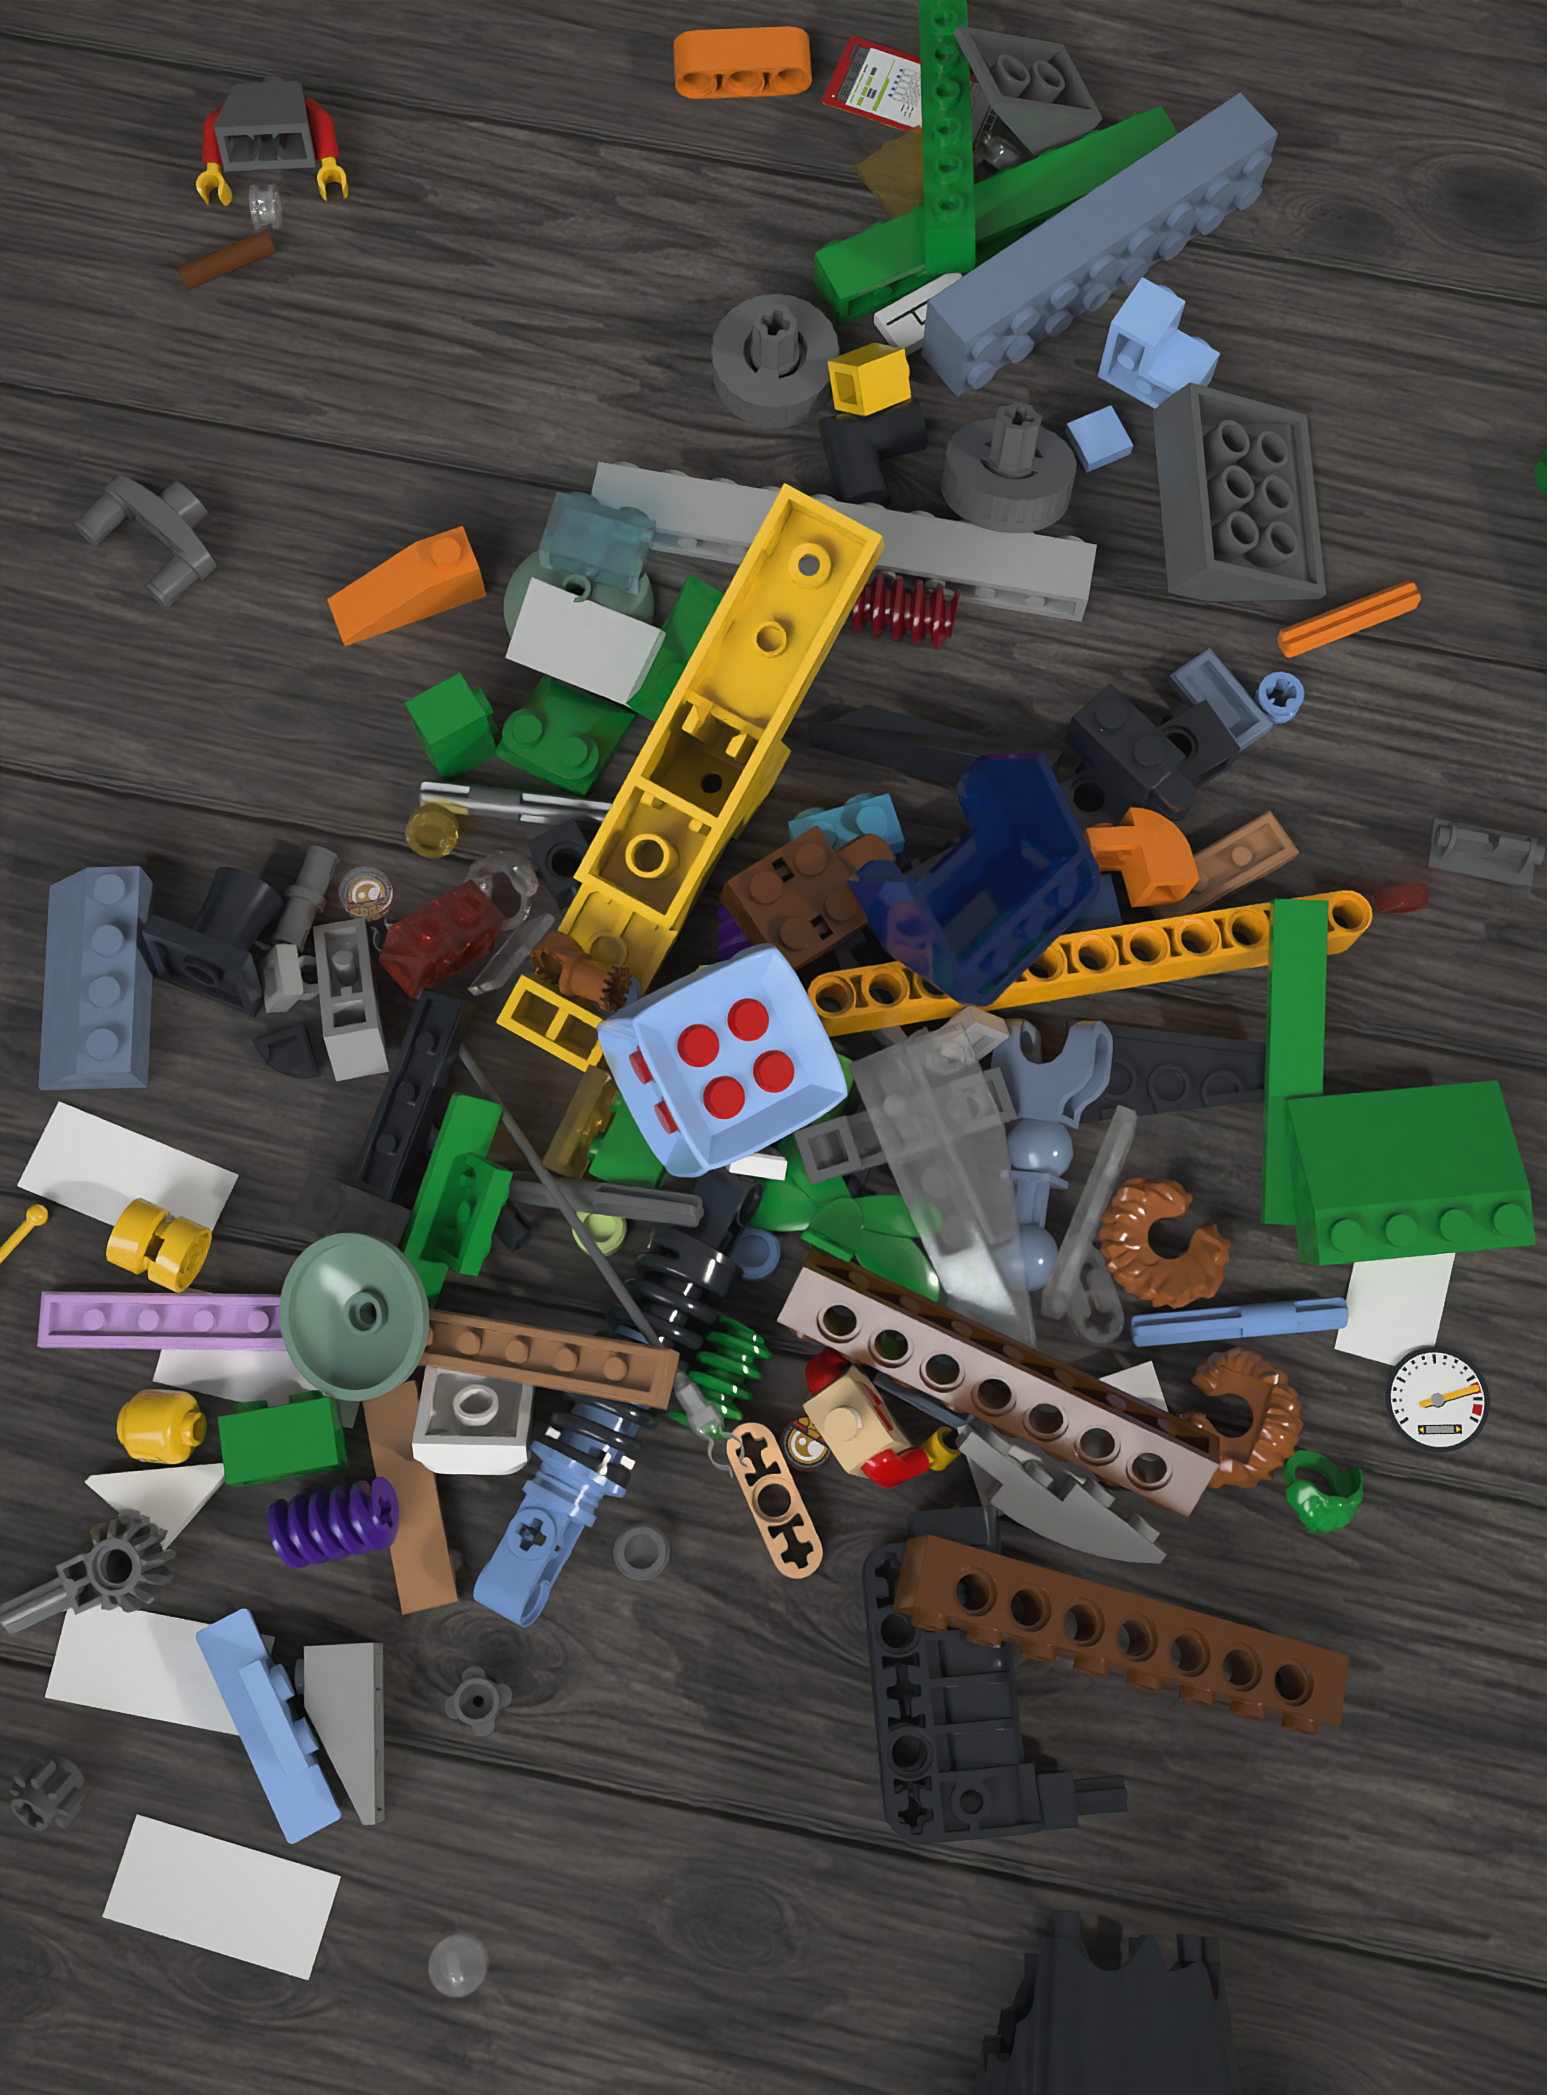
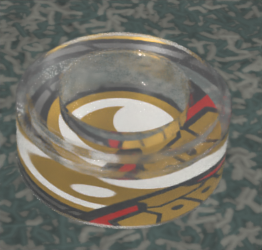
[339,866,394,921]

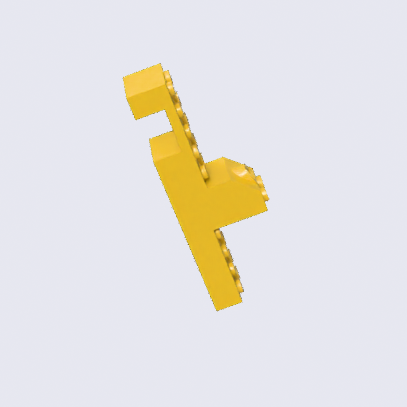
[496,483,885,1075]

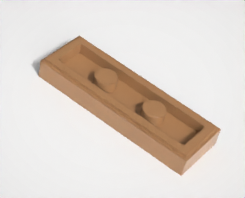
[1148,811,1299,920]

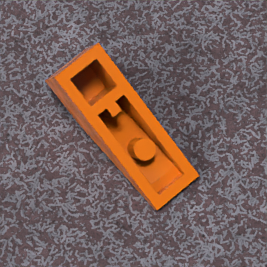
[327,526,487,646]

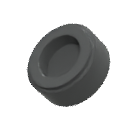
[613,1523,670,1581]

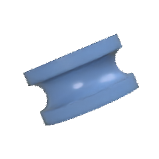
[1254,672,1304,724]

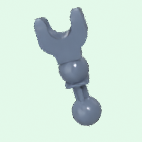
[989,1018,1113,1292]

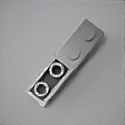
[955,1423,1167,1564]

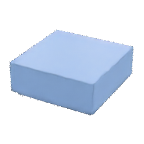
[1065,405,1133,472]

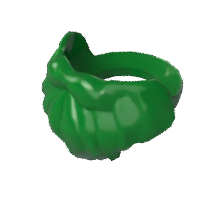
[1283,1450,1364,1534]

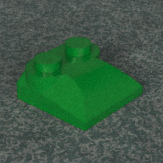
[495,674,636,798]

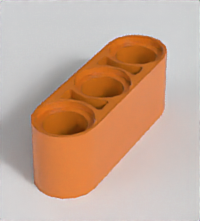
[673,26,812,99]

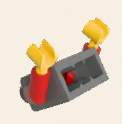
[196,76,348,206]

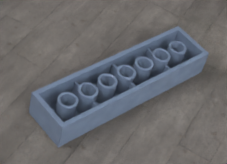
[922,92,1278,397]

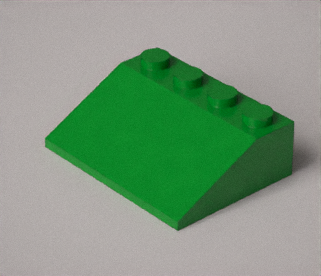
[1284,1080,1536,1266]

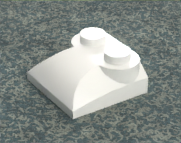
[412,1366,536,1475]

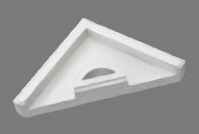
[85,1463,225,1550]

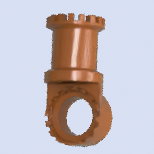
[529,931,632,1012]

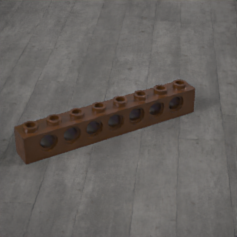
[777,1244,1220,1517]
[893,1534,1350,1735]

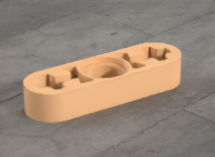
[727,1423,823,1579]

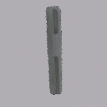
[419,779,614,830]
[508,1170,704,1228]

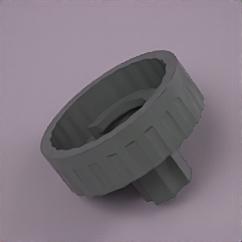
[711,294,839,428]
[941,402,1077,533]

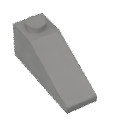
[313,917,390,1081]
[295,1643,385,1825]

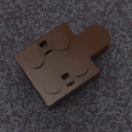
[719,825,893,974]

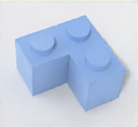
[1098,277,1220,409]

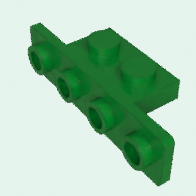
[399,1092,513,1309]

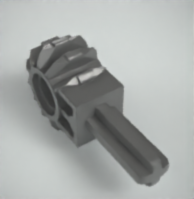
[0,1513,177,1634]

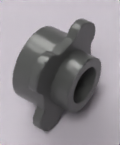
[444,1666,513,1736]

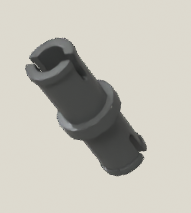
[270,845,340,954]

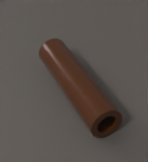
[176,230,276,291]

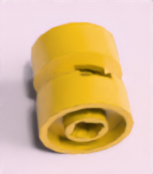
[106,1198,212,1293]

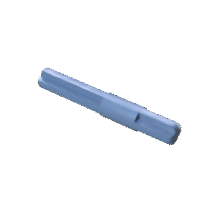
[1130,1296,1349,1347]

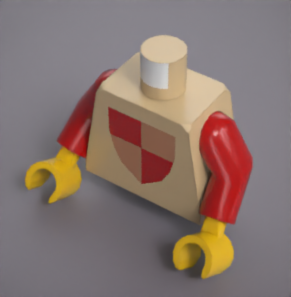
[802,1332,962,1488]

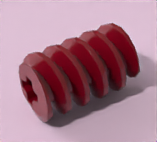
[851,571,962,650]

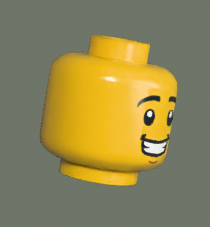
[117,1388,207,1464]

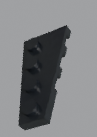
[1063,1020,1266,1124]

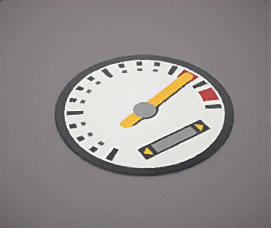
[1385,1347,1490,1453]

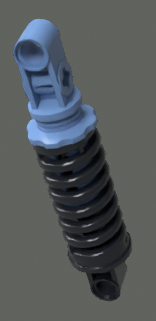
[473,1166,764,1628]

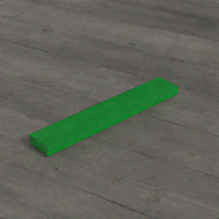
[1260,899,1328,1225]

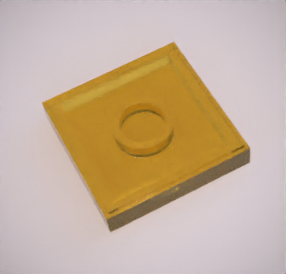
[541,1064,618,1179]

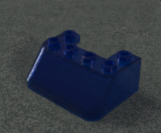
[847,752,1101,1007]

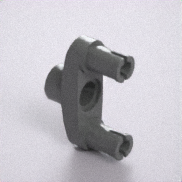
[73,475,217,610]

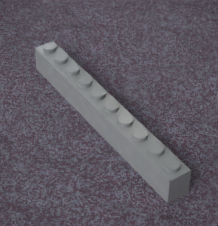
[586,462,1097,622]

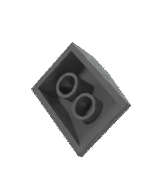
[954,25,1103,156]

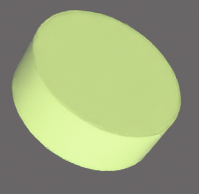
[572,1212,628,1256]

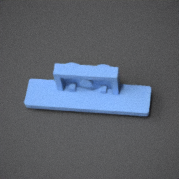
[196,1609,342,1844]

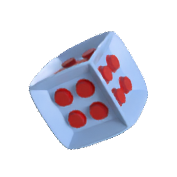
[596,943,848,1178]

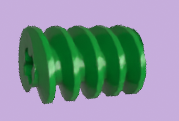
[665,1315,775,1440]

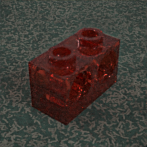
[378,879,505,999]

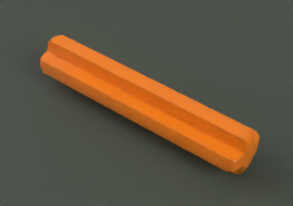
[1276,580,1421,658]

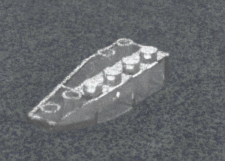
[848,1022,1038,1350]

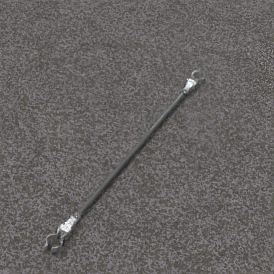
[371,918,747,1478]

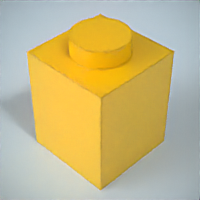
[827,343,911,416]

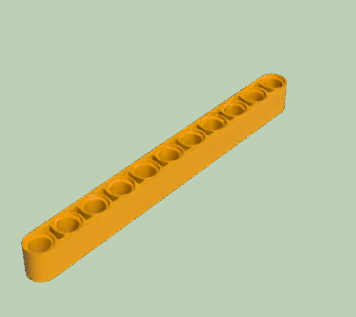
[807,890,1373,1037]

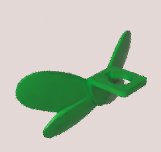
[747,1135,943,1302]

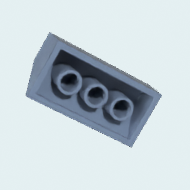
[38,866,156,1090]

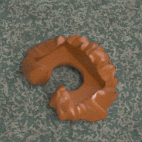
[1098,1176,1231,1309]
[1179,1347,1304,1489]

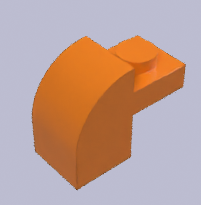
[1068,807,1200,907]

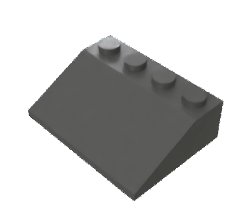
[1152,382,1326,602]

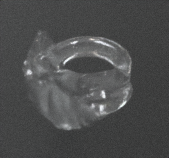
[460,850,538,931]

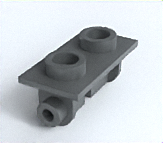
[1427,818,1545,888]

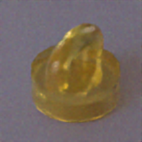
[405,804,459,858]

